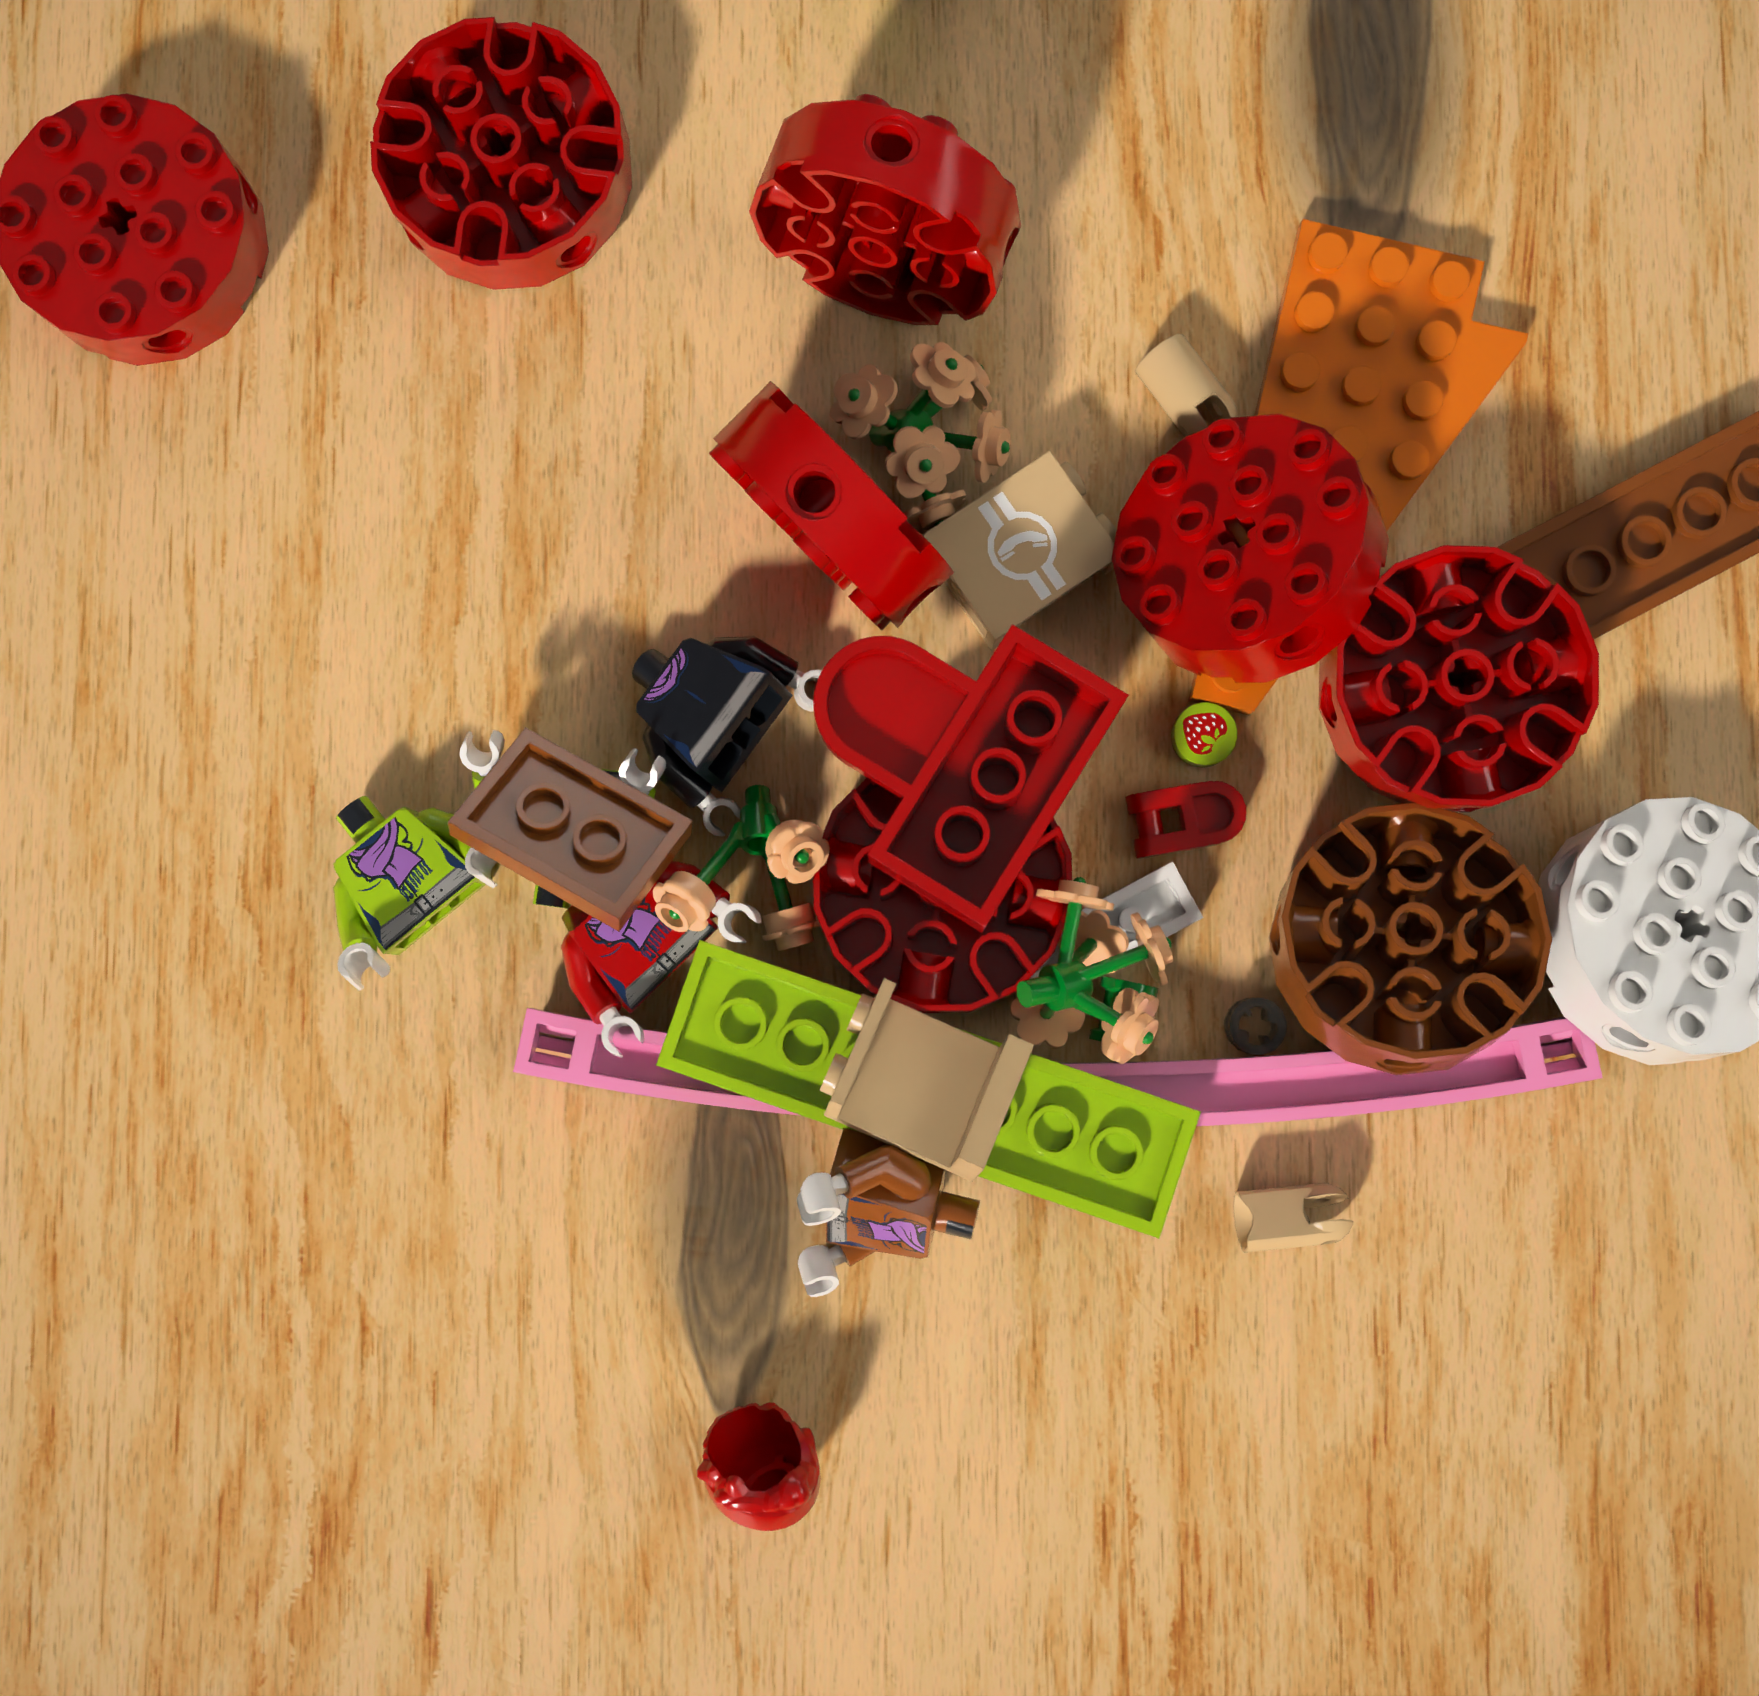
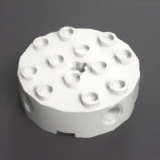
[1538,797,1759,1065]

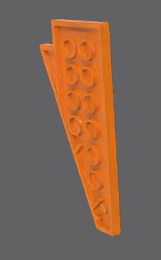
[1188,219,1528,715]

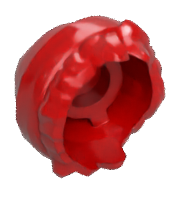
[697,1402,821,1531]

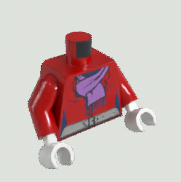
[561,860,761,1058]

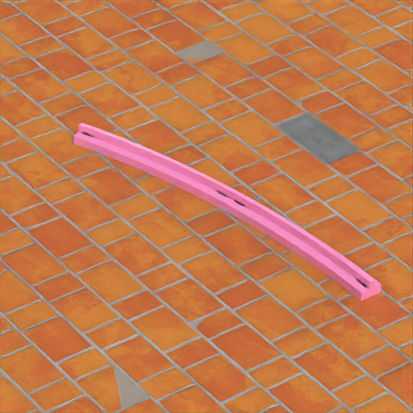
[513,1008,1603,1126]

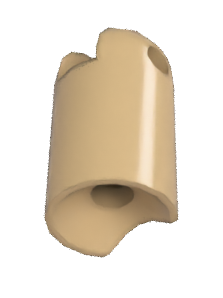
[1135,334,1237,437]
[1233,1183,1354,1253]

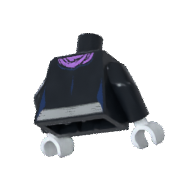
[632,636,822,836]

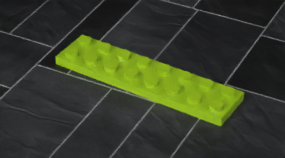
[656,940,1201,1239]

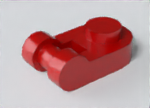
[1125,781,1246,859]

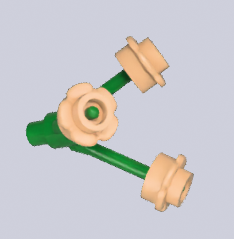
[653,785,830,951]

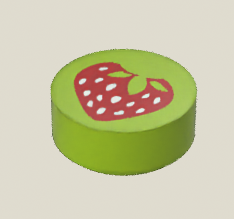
[1171,702,1237,768]

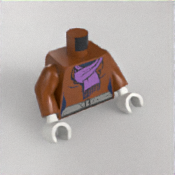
[797,1128,980,1297]

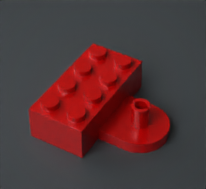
[813,624,1129,933]

